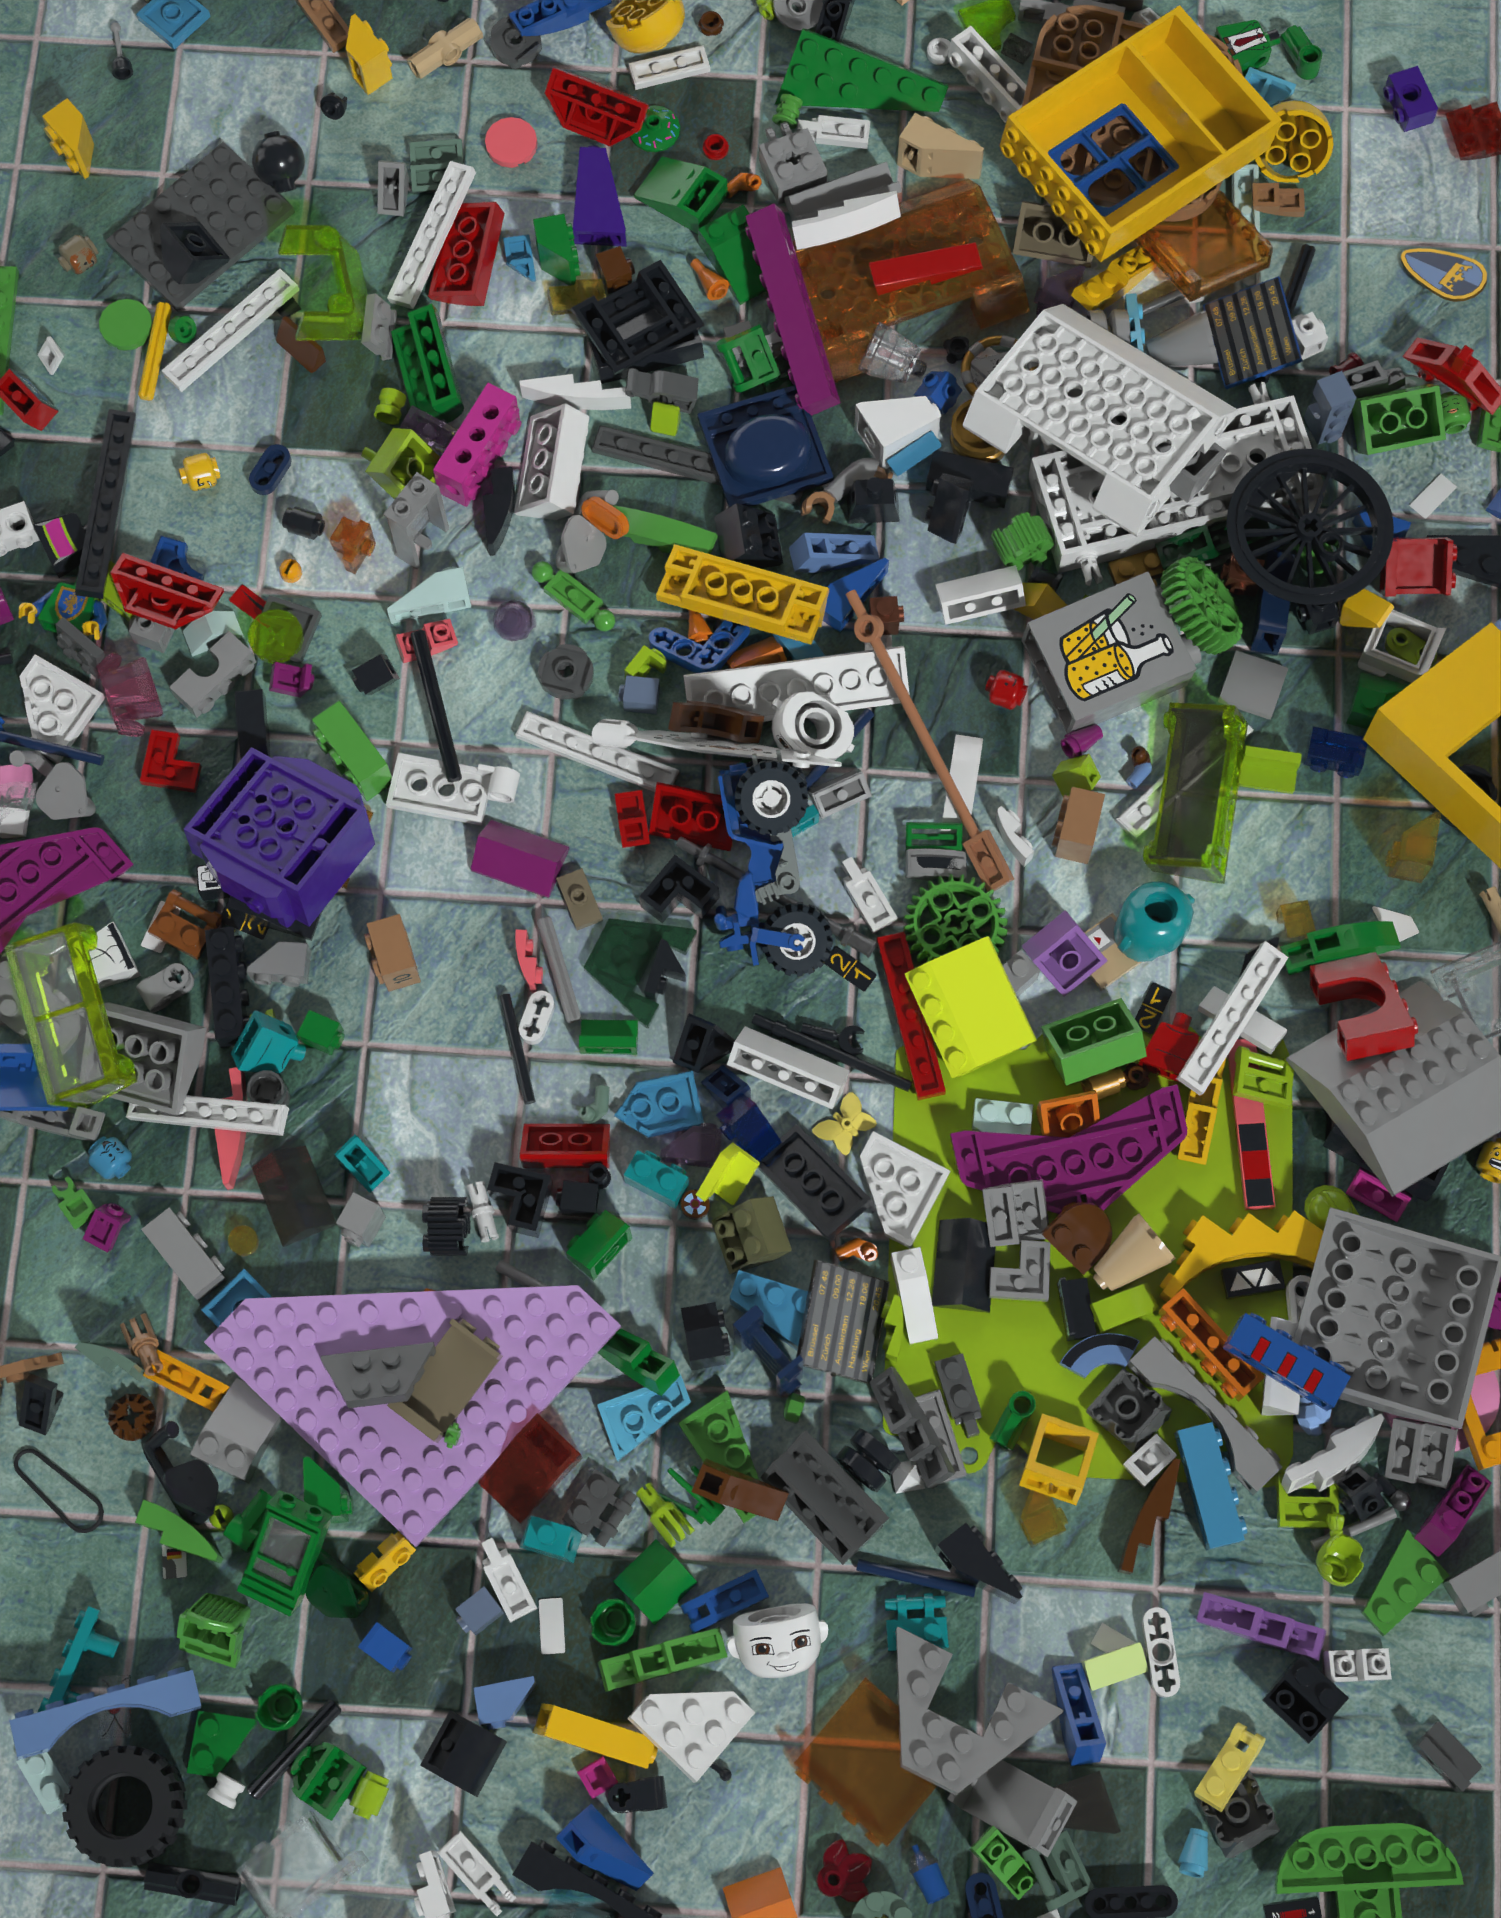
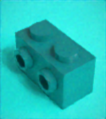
[623,1150,689,1209]

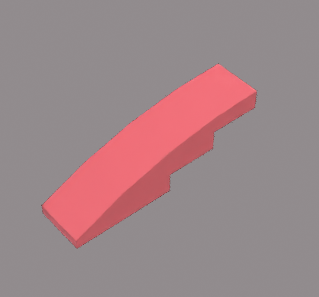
[215,1067,247,1190]

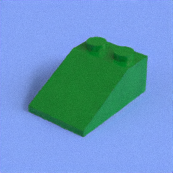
[698,204,767,305]

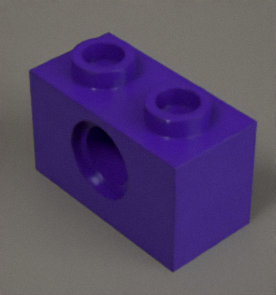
[1383,66,1438,132]

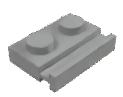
[361,293,397,361]

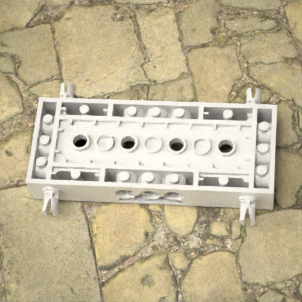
[1028,382,1327,586]

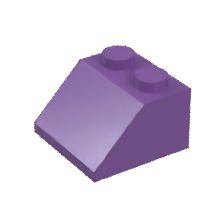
[1022,910,1108,997]

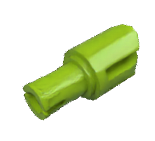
[636,1482,695,1548]

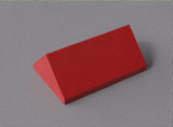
[649,782,734,851]
[520,1123,610,1168]

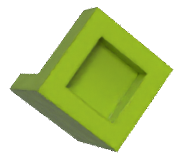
[1052,753,1101,796]

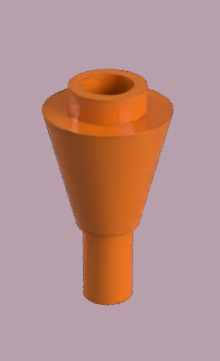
[690,258,729,301]
[688,610,713,645]

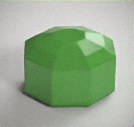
[783,1393,806,1424]

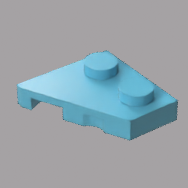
[1245,67,1297,107]

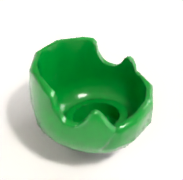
[590,1599,636,1646]
[255,1683,303,1731]

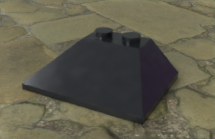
[571,260,704,375]

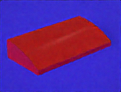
[428,202,505,306]

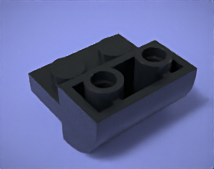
[420,1710,507,1797]

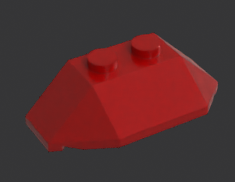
[545,67,649,146]
[110,553,224,629]

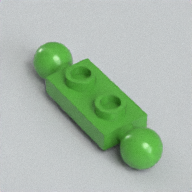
[532,561,615,632]

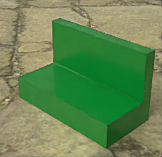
[579,1019,638,1055]

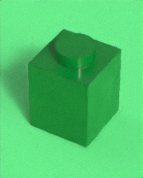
[297,1010,345,1055]

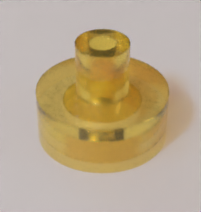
[228,1225,259,1256]

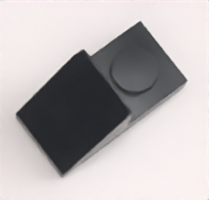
[644,939,686,1002]
[19,1374,64,1436]

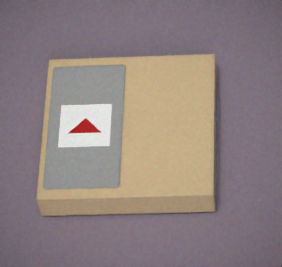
[1085,913,1142,991]

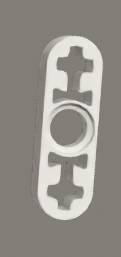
[1142,1607,1180,1698]

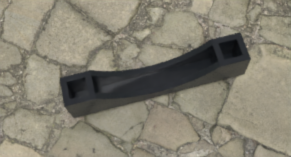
[512,1839,663,1918]

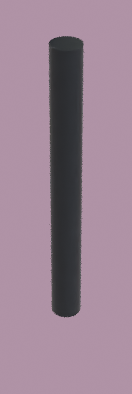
[499,994,536,1105]

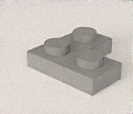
[989,1240,1050,1302]

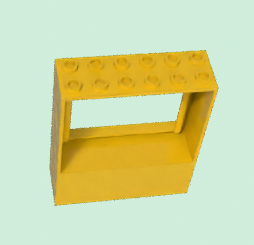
[1363,622,1501,869]

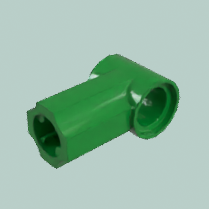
[1280,25,1323,80]
[989,1391,1036,1451]
[223,1489,272,1553]

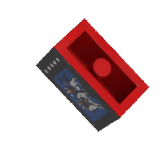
[0,368,59,431]

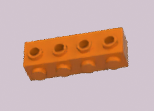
[1158,1288,1265,1402]

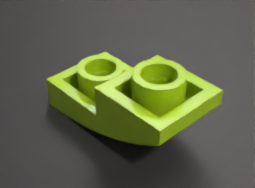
[1090,1282,1159,1332]
[881,1294,903,1362]

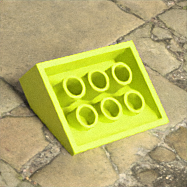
[905,936,1037,1078]

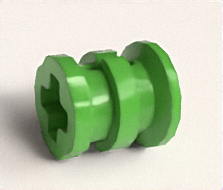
[772,94,803,129]

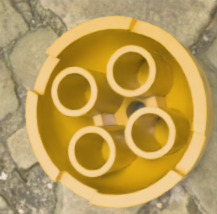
[606,0,685,54]
[1255,100,1333,183]

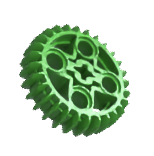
[1160,556,1243,655]
[903,874,1008,963]

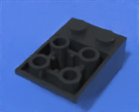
[934,1523,1023,1604]

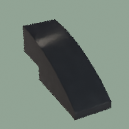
[483,467,515,556]
[235,689,271,760]

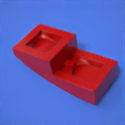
[614,790,650,848]

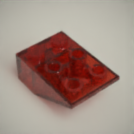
[478,1413,583,1524]

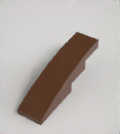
[1118,1459,1181,1575]

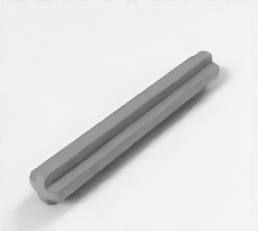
[537,916,581,1023]

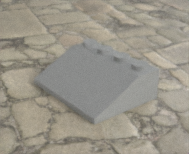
[78,1002,206,1115]

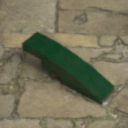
[1155,511,1273,570]

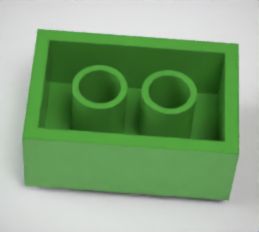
[1352,384,1446,455]
[312,700,392,802]
[1041,998,1147,1085]

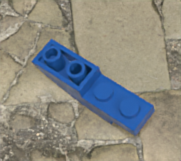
[509,0,612,36]

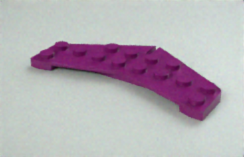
[0,827,134,954]
[950,1085,1187,1214]

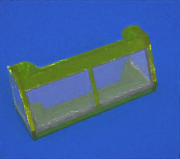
[5,922,137,1108]

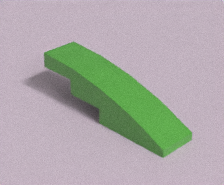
[613,505,718,554]
[598,1627,728,1692]

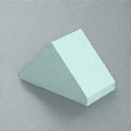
[183,611,244,657]

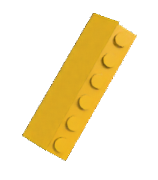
[656,544,829,645]

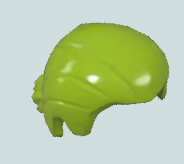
[1316,1513,1364,1587]

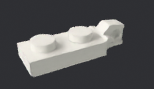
[797,115,870,149]
[841,857,897,934]
[481,1538,538,1623]

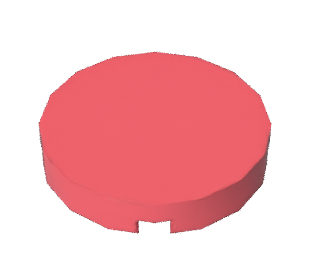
[485,117,538,168]

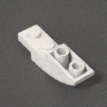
[1281,1414,1384,1494]

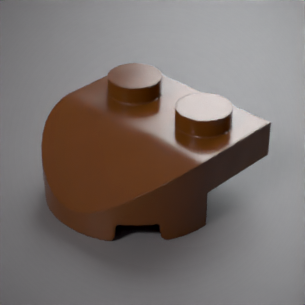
[1041,1202,1112,1275]

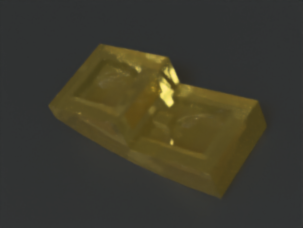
[547,279,606,315]

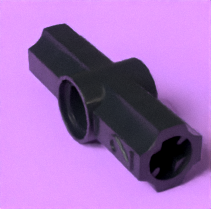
[144,1862,242,1906]

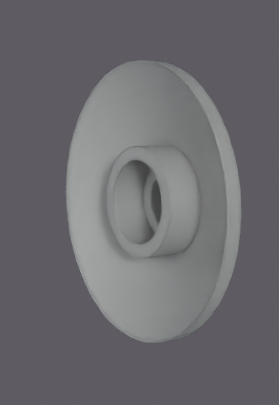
[773,0,823,31]

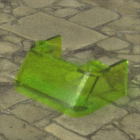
[278,225,368,340]

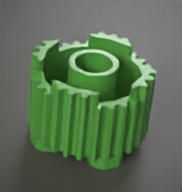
[990,511,1054,571]

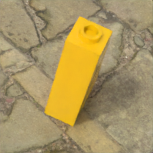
[532,1703,658,1769]

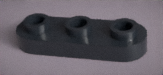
[1084,1885,1178,1918]

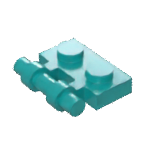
[885,1593,949,1652]

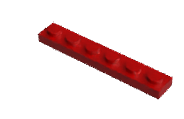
[877,931,946,1101]

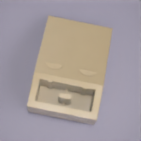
[897,113,984,179]

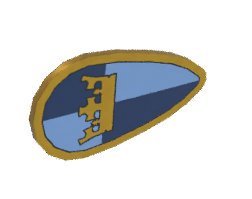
[1401,248,1487,302]

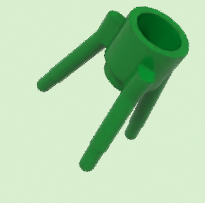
[659,1466,726,1525]

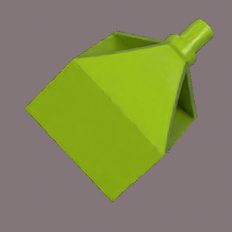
[361,428,441,500]

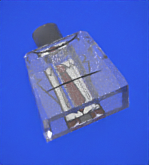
[858,322,927,384]

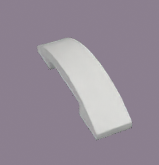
[940,735,983,843]

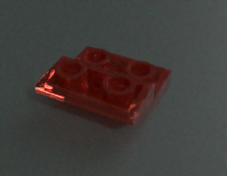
[1445,101,1501,161]

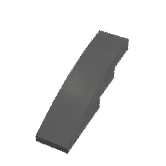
[870,1367,955,1489]

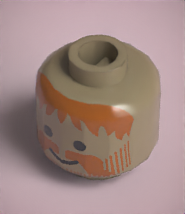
[57,235,99,275]

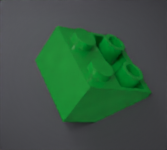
[533,214,581,288]

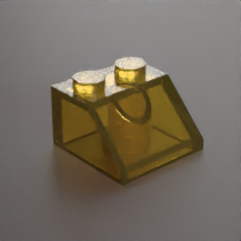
[1385,812,1441,883]

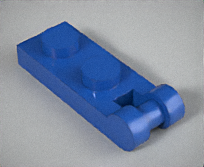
[680,1569,769,1634]

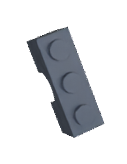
[1304,371,1356,445]

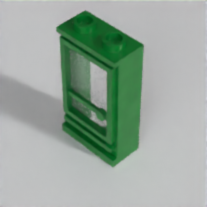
[237,1490,333,1617]

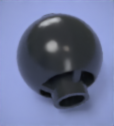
[252,131,305,193]

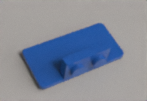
[0,1043,70,1111]

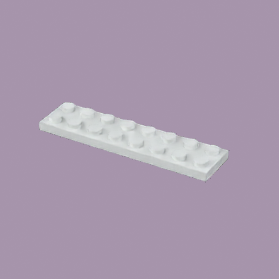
[683,646,910,722]

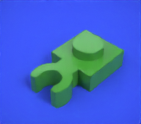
[52,1176,96,1230]

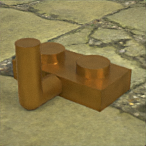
[1107,548,1165,586]

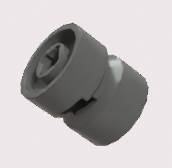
[247,1070,290,1107]

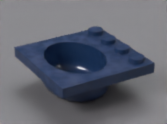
[697,385,834,507]

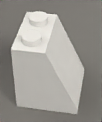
[854,396,941,470]

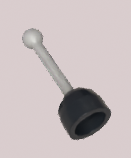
[110,22,133,80]

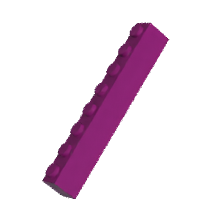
[745,204,841,416]

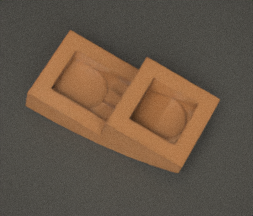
[1252,183,1305,217]

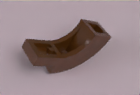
[668,700,765,743]

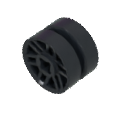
[835,1428,901,1493]

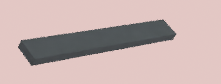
[592,425,804,506]

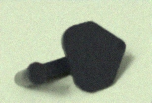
[143,1421,219,1525]

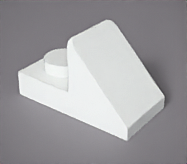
[1123,1433,1177,1488]

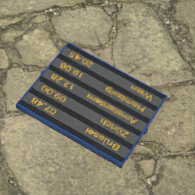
[1203,276,1303,389]

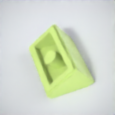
[1081,1642,1149,1691]

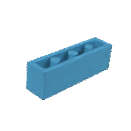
[1174,1422,1247,1551]

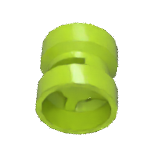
[374,388,407,425]

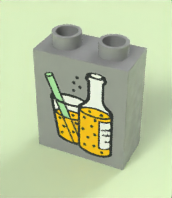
[1022,572,1201,733]

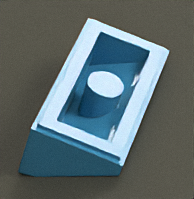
[887,431,942,476]

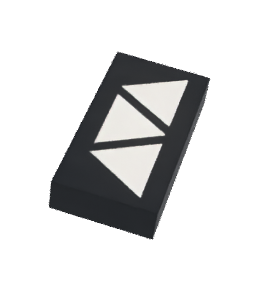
[1221,1260,1285,1299]

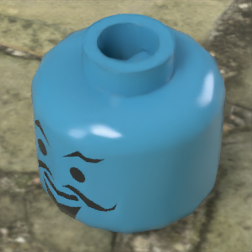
[88,1136,132,1179]

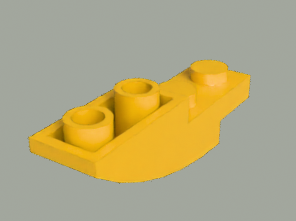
[1071,243,1161,311]

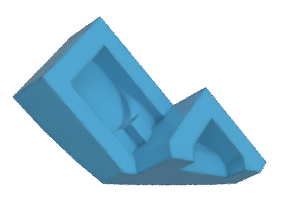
[503,234,536,282]

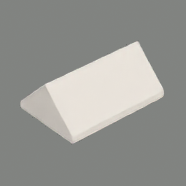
[1261,1317,1300,1416]

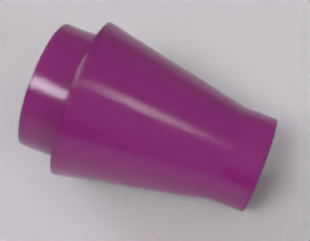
[1061,724,1103,759]

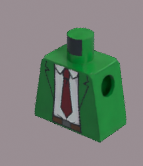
[1214,20,1280,76]

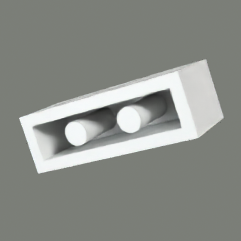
[935,565,1026,625]

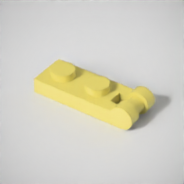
[1194,1722,1266,1812]

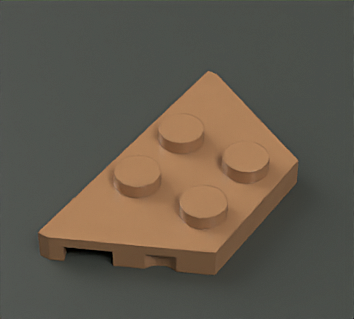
[0,1352,64,1387]

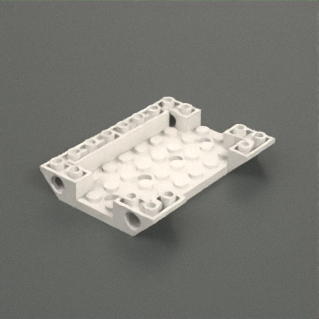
[963,304,1239,537]

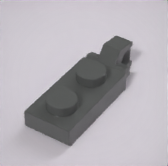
[934,1353,982,1438]

